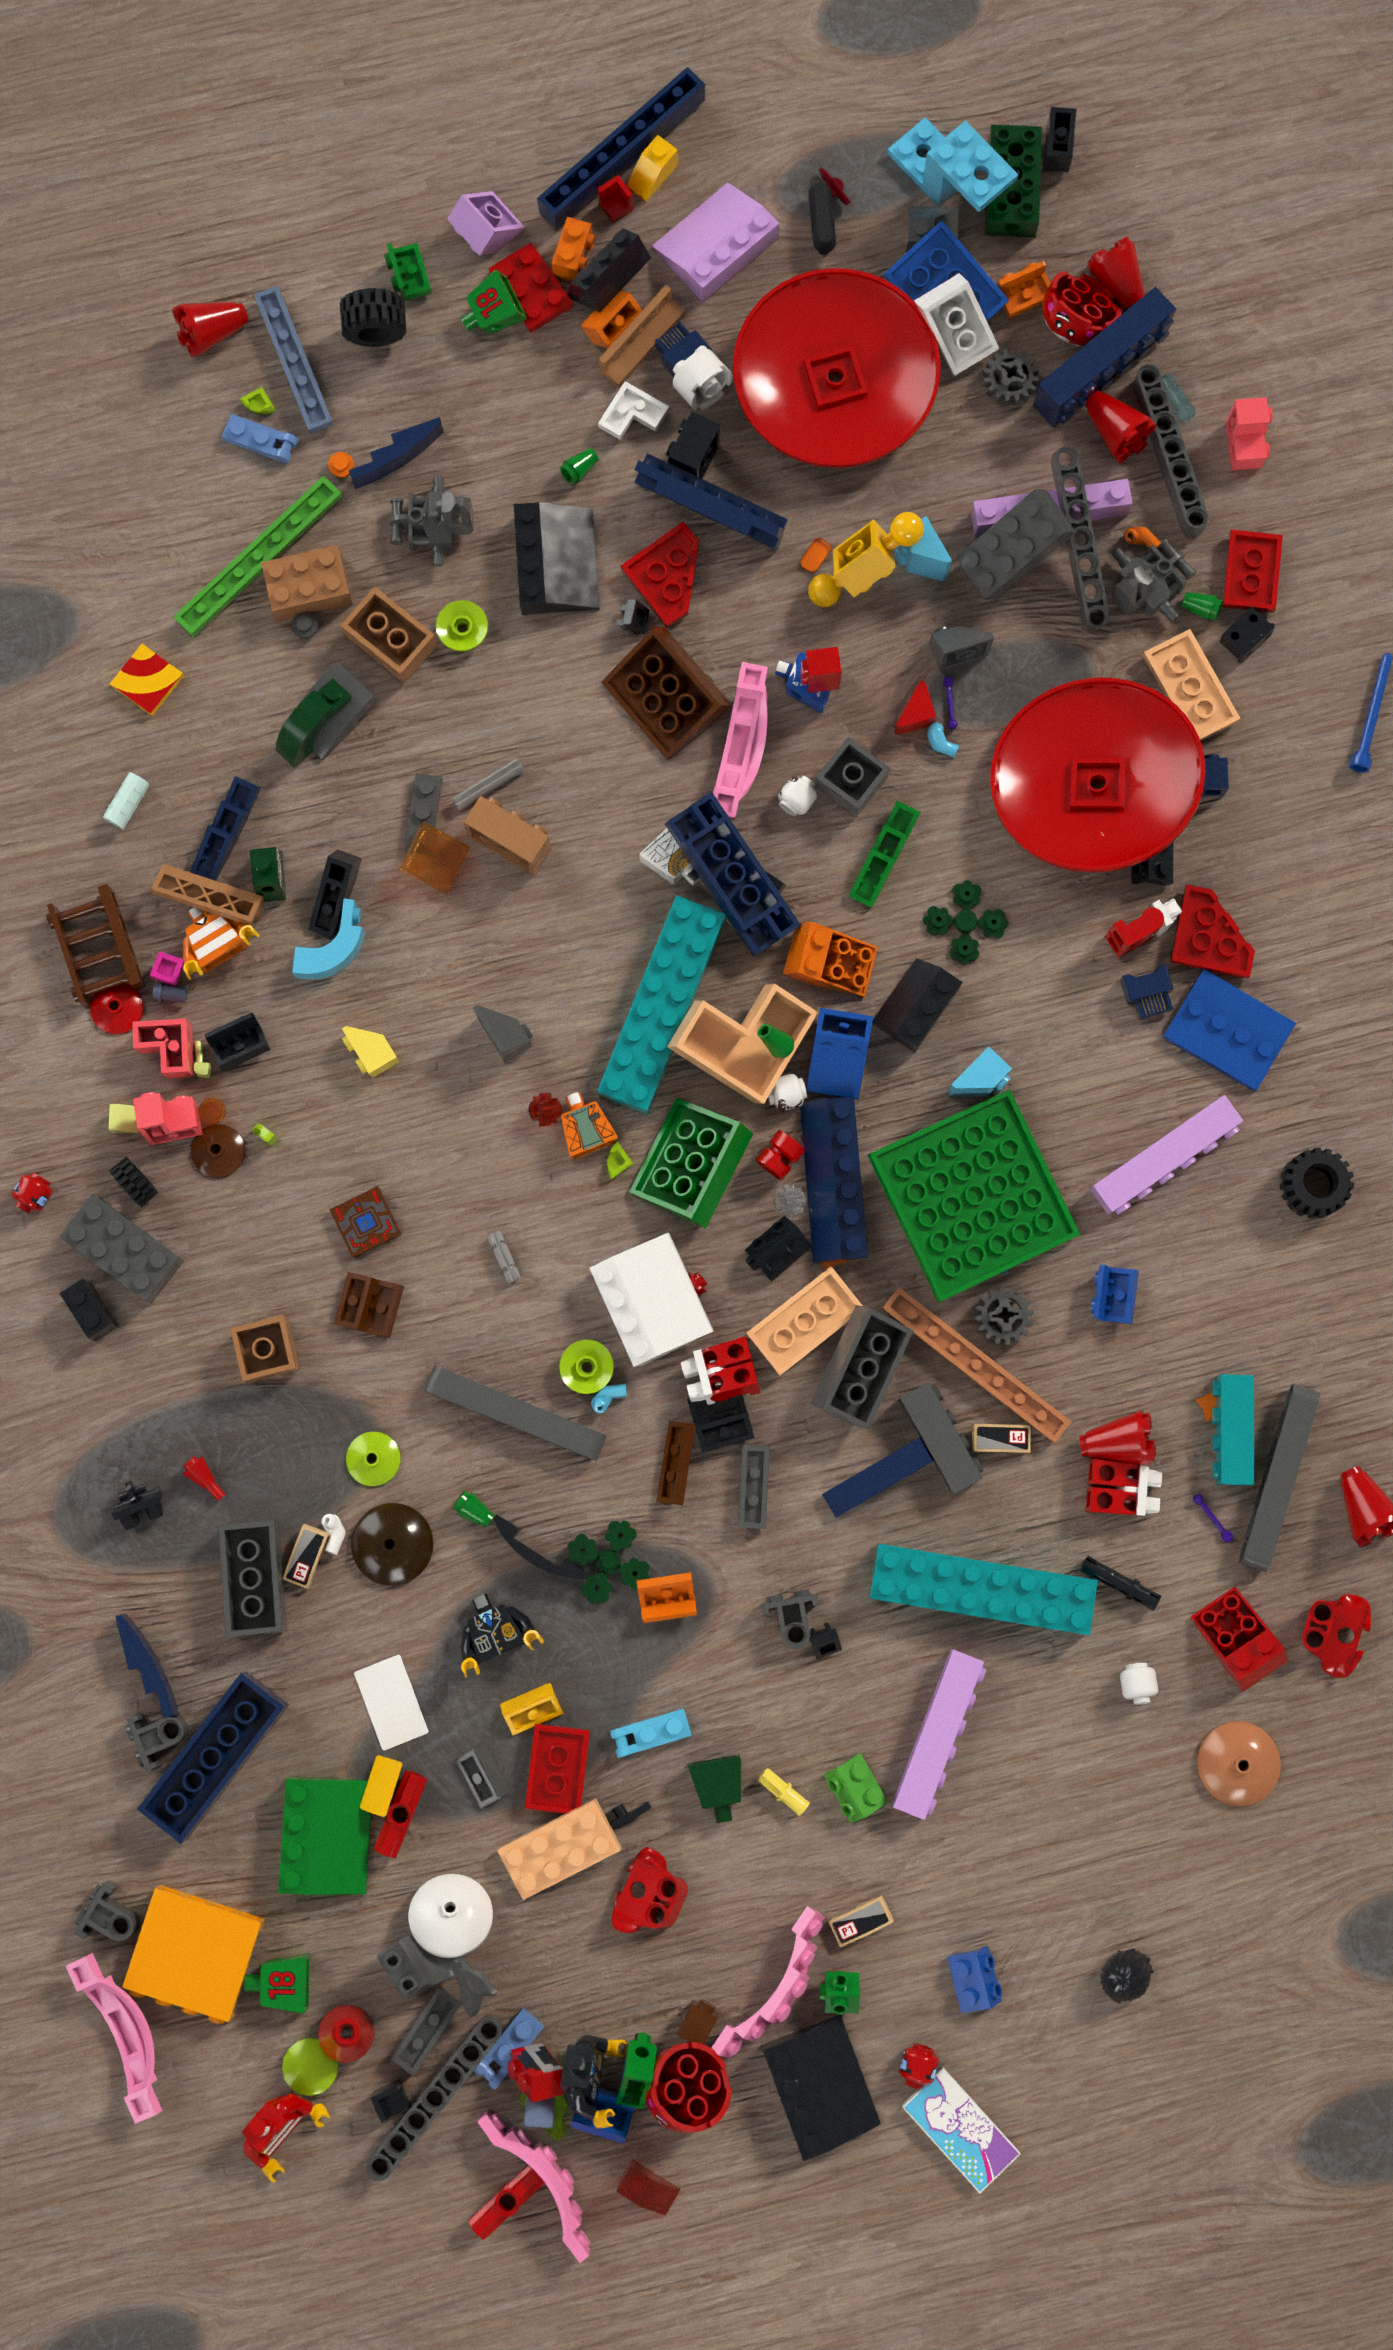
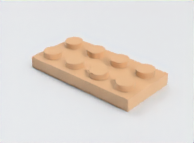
[1142,629,1241,741]
[746,1267,863,1376]
[497,1798,622,1900]

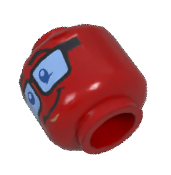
[12,1172,53,1214]
[899,2043,939,2089]

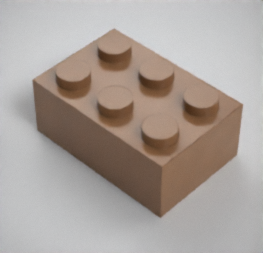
[261,545,353,622]
[340,587,437,684]
[463,796,552,876]

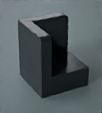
[370,2079,411,2124]

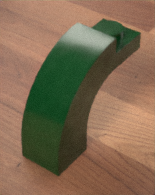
[276,678,351,768]

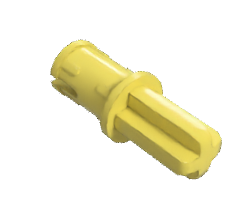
[758,1768,810,1816]

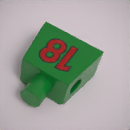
[461,269,527,334]
[244,1954,310,2013]

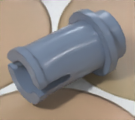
[153,982,188,1003]

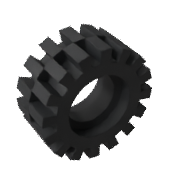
[109,1157,158,1207]

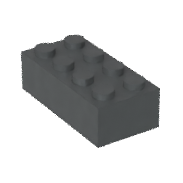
[956,489,1076,599]
[59,1194,184,1304]
[810,1305,913,1430]
[219,1520,287,1637]

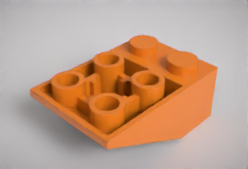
[783,921,878,998]

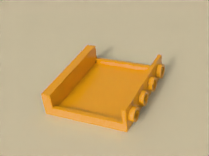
[122,1885,265,2024]

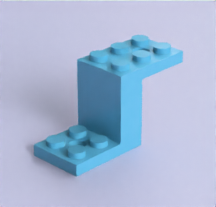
[887,117,1018,212]

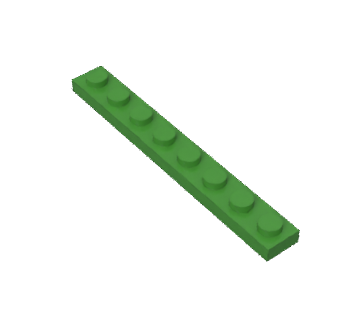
[173,476,343,638]

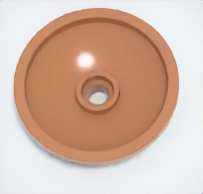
[1197,1721,1281,1806]

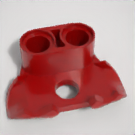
[1302,1594,1371,1678]
[611,1847,688,1933]

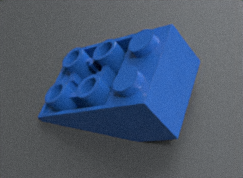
[806,1008,873,1100]

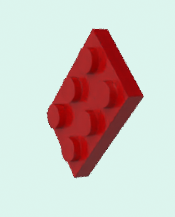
[488,242,573,333]
[1222,529,1283,613]
[525,1723,590,1813]

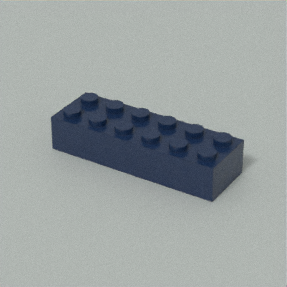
[1033,286,1176,428]
[137,1671,289,1844]

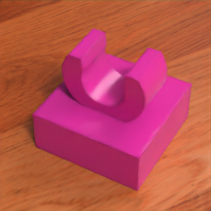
[150,951,184,987]

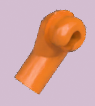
[1124,527,1161,550]

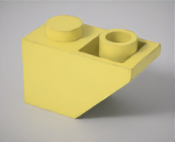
[342,1026,399,1078]

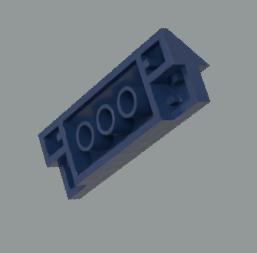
[634,453,788,550]
[665,792,801,957]
[800,1097,868,1263]

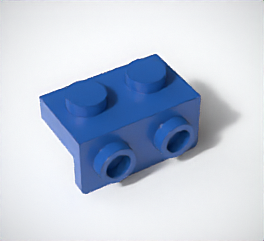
[1091,1265,1139,1324]
[947,1946,1002,2013]
[570,2086,635,2144]

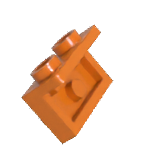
[997,261,1050,319]
[637,1572,697,1623]

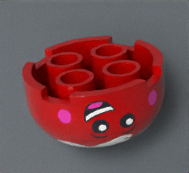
[1042,271,1122,347]
[646,2042,732,2134]

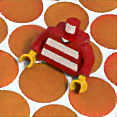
[242,2093,330,2183]

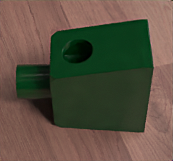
[688,1754,741,1823]

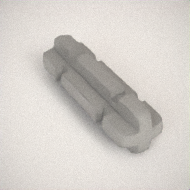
[488,1231,520,1283]

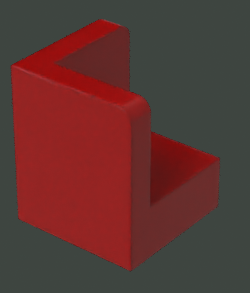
[597,175,634,223]

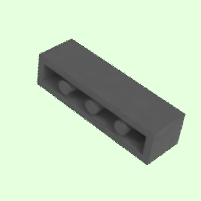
[898,1382,984,1495]

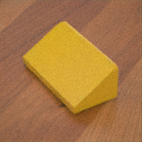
[500,1683,563,1736]
[360,1755,402,1817]

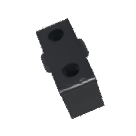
[1220,607,1275,663]

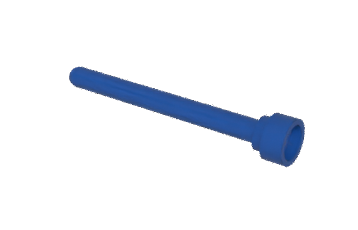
[1349,653,1393,773]

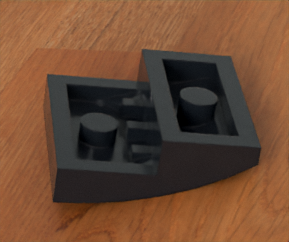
[687,1395,755,1453]

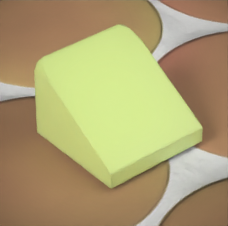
[109,1104,139,1133]

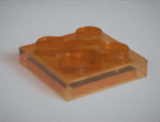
[399,822,470,894]

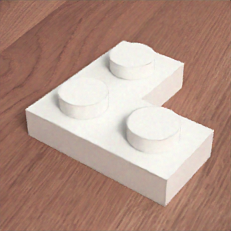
[598,381,669,440]

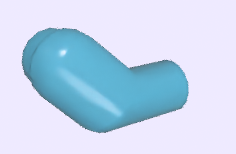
[927,722,959,758]
[591,1384,627,1414]

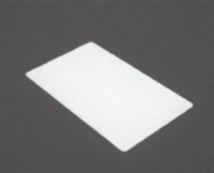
[354,1655,429,1751]

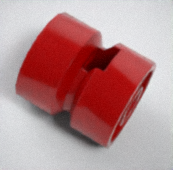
[755,1130,805,1181]

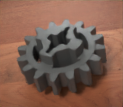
[982,348,1039,406]
[974,1286,1034,1346]

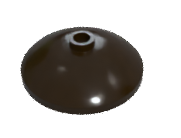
[351,1503,434,1586]

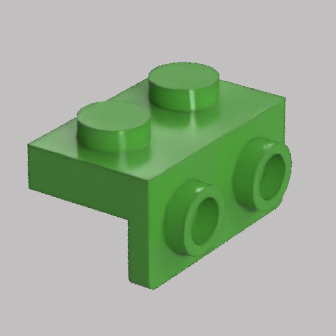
[824,1753,888,1823]

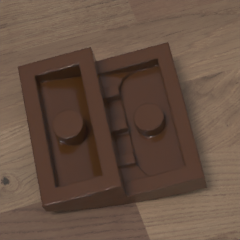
[334,1272,404,1338]

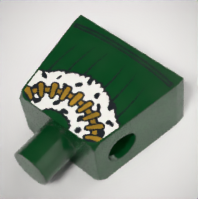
[250,847,286,902]

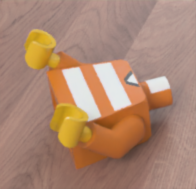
[183,907,260,980]

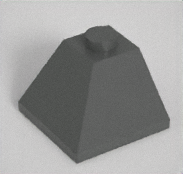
[906,206,959,253]
[929,626,994,671]
[473,1005,533,1062]

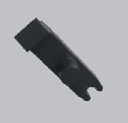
[609,1801,651,1830]

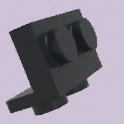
[1131,842,1173,886]
[204,1013,271,1072]
[745,1216,812,1282]

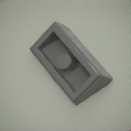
[455,1743,510,1808]

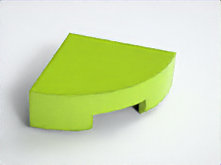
[240,387,276,415]
[252,1122,279,1146]
[607,1142,634,1180]

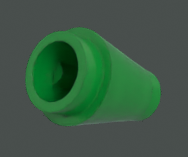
[560,448,599,484]
[1182,592,1223,621]
[757,1024,794,1058]
[452,1490,494,1528]

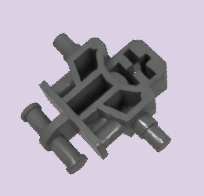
[389,476,473,567]
[1112,539,1197,623]

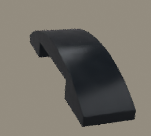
[493,1514,590,1578]

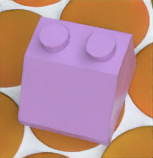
[447,191,525,256]

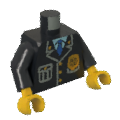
[460,1593,544,1678]
[561,2035,626,2129]

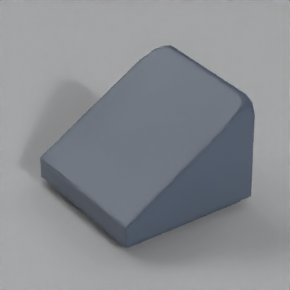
[524,2097,555,2128]

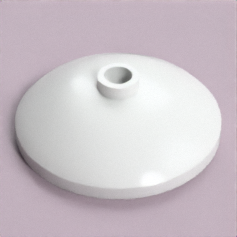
[408,1874,493,1958]

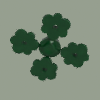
[923,880,1009,964]
[568,1521,650,1603]

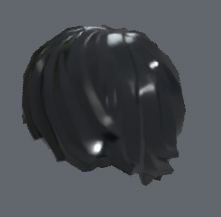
[1100,1949,1153,2004]

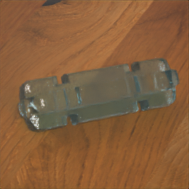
[1162,373,1196,421]

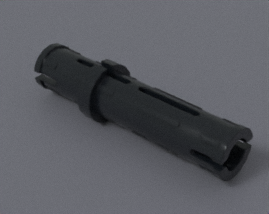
[1080,1555,1162,1611]

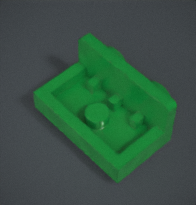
[384,243,432,301]

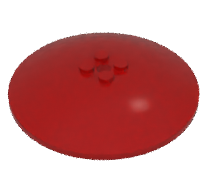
[733,268,941,468]
[990,677,1205,873]

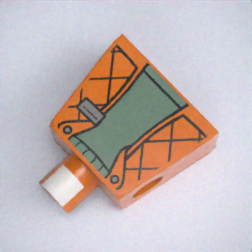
[561,1092,619,1160]

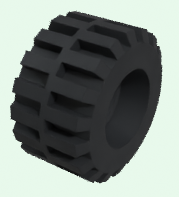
[340,288,406,347]
[1280,1148,1354,1219]

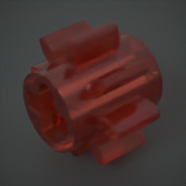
[528,1092,562,1127]

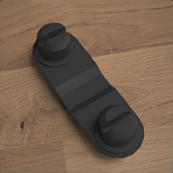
[808,183,836,255]

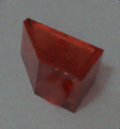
[616,2159,680,2215]

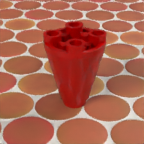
[1087,236,1145,311]
[172,302,248,357]
[1085,391,1157,463]
[1079,1411,1157,1465]
[1340,1466,1393,1548]
[318,2004,375,2063]

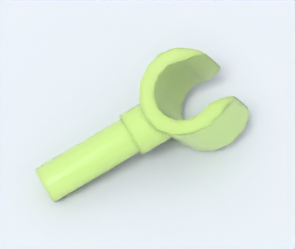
[194,1041,211,1078]

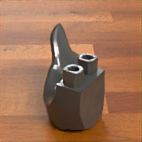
[377,1935,498,2017]

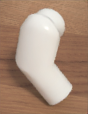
[321,1514,346,1556]

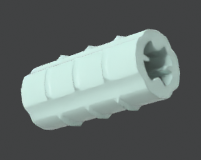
[103,772,150,830]

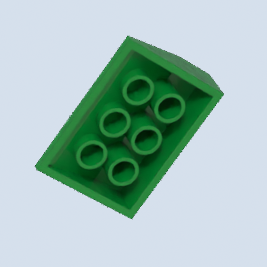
[629,1098,753,1229]
[278,1776,372,1895]

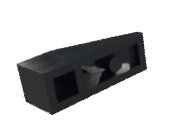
[308,849,362,938]

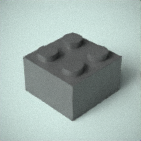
[815,737,890,818]

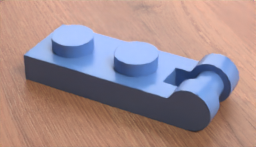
[222,414,298,464]
[473,2007,545,2090]

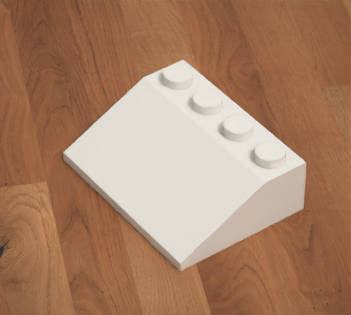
[590,1233,714,1367]

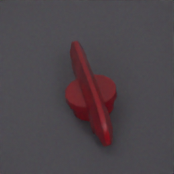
[819,167,851,205]

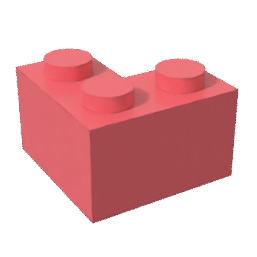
[1226,397,1273,471]
[132,1018,194,1079]
[133,1092,203,1146]

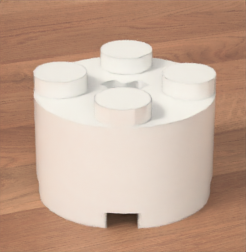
[673,346,733,410]

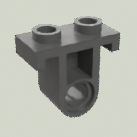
[762,1589,818,1649]
[126,1713,189,1771]
[74,1880,139,1941]

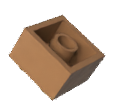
[230,1315,300,1383]

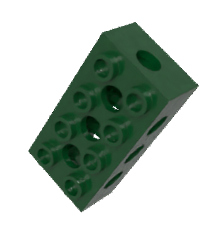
[985,124,1042,238]

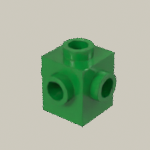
[819,1971,860,2014]

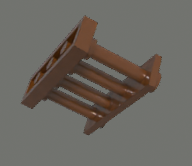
[46,884,146,1008]

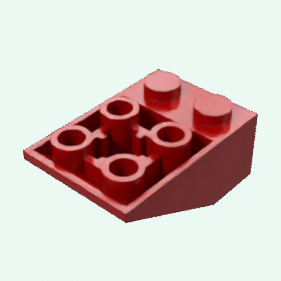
[1190,1587,1288,1692]

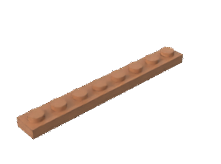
[882,1287,1071,1443]

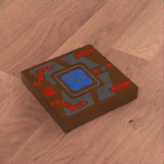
[329,1186,402,1258]

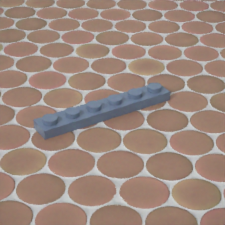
[254,285,334,434]

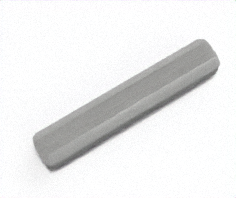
[453,759,524,811]

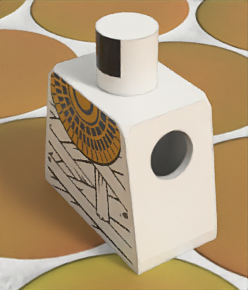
[639,828,701,886]

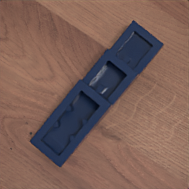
[349,417,444,490]
[190,776,261,881]
[822,1437,934,1518]
[115,1614,179,1718]

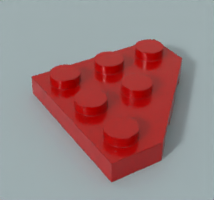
[621,521,699,629]
[1170,884,1255,979]

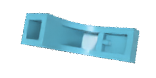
[292,899,365,980]

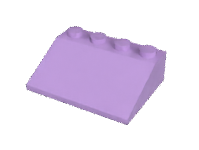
[652,183,779,302]

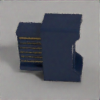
[655,322,712,378]
[1120,964,1174,1020]

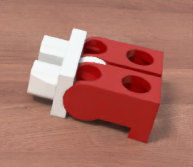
[1104,898,1182,959]
[681,1336,761,1405]
[1085,1459,1162,1516]

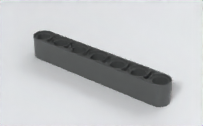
[1133,364,1209,538]
[1051,446,1109,630]
[424,1365,607,1461]
[1239,1384,1320,1572]
[366,2014,503,2181]

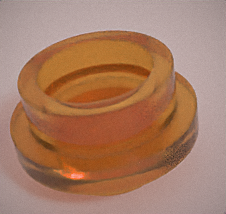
[199,1097,226,1124]

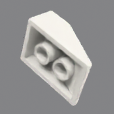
[914,273,999,376]

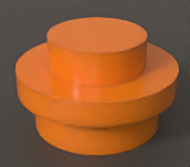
[328,452,354,478]

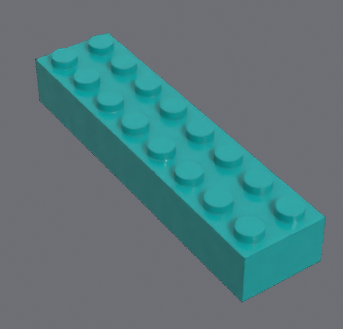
[597,895,726,1116]
[869,1544,1098,1635]

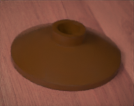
[191,1124,245,1178]

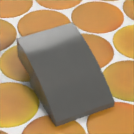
[298,661,376,760]

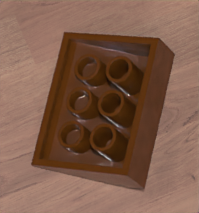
[601,627,732,760]

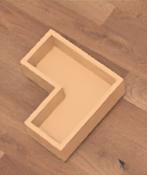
[667,983,818,1104]

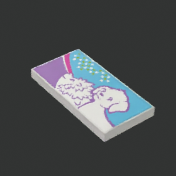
[902,2066,1021,2193]

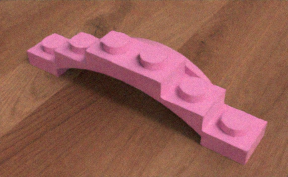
[713,662,768,820]
[711,1906,825,2059]
[66,1953,162,2124]
[477,2109,591,2263]

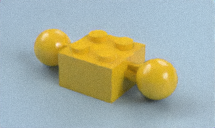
[808,512,924,608]

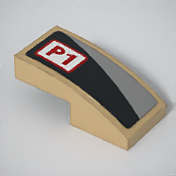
[972,1424,1031,1453]
[283,1524,329,1589]
[828,1895,894,1947]

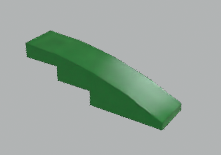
[849,800,921,908]

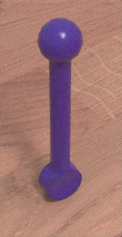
[943,676,958,730]
[1193,1494,1233,1542]

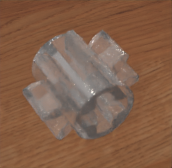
[773,1184,806,1219]

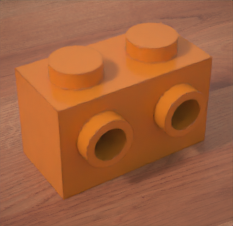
[552,217,595,283]
[580,291,642,348]

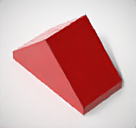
[894,680,936,735]

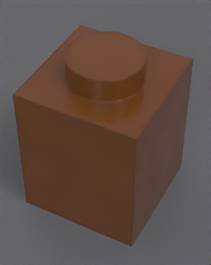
[677,1999,718,2044]

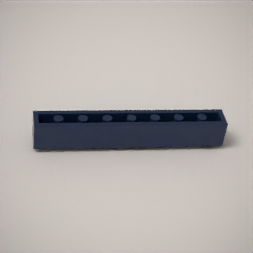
[537,67,705,230]

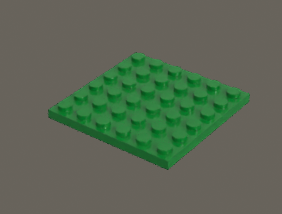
[867,1089,1080,1303]

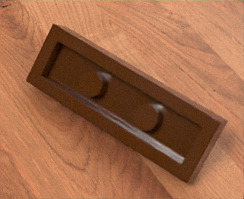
[656,1421,695,1506]

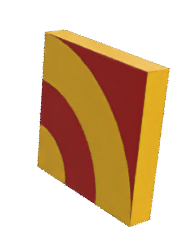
[110,644,184,716]

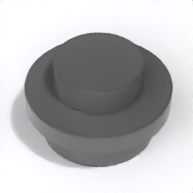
[292,612,318,639]

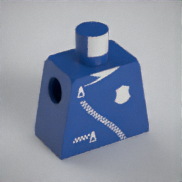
[775,652,841,713]

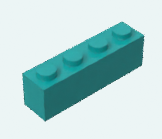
[1211,1374,1254,1486]

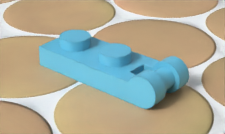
[610,1708,692,1758]

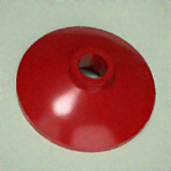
[90,983,144,1034]

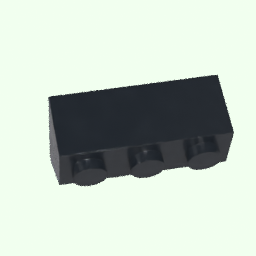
[567,228,651,312]
[872,958,963,1053]

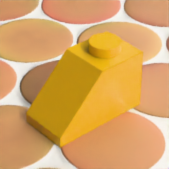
[626,135,678,202]

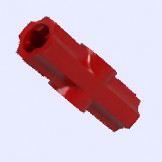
[374,1770,428,1859]
[468,2164,545,2240]

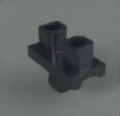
[111,1481,164,1530]

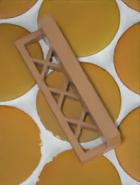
[599,285,686,388]
[151,864,264,926]

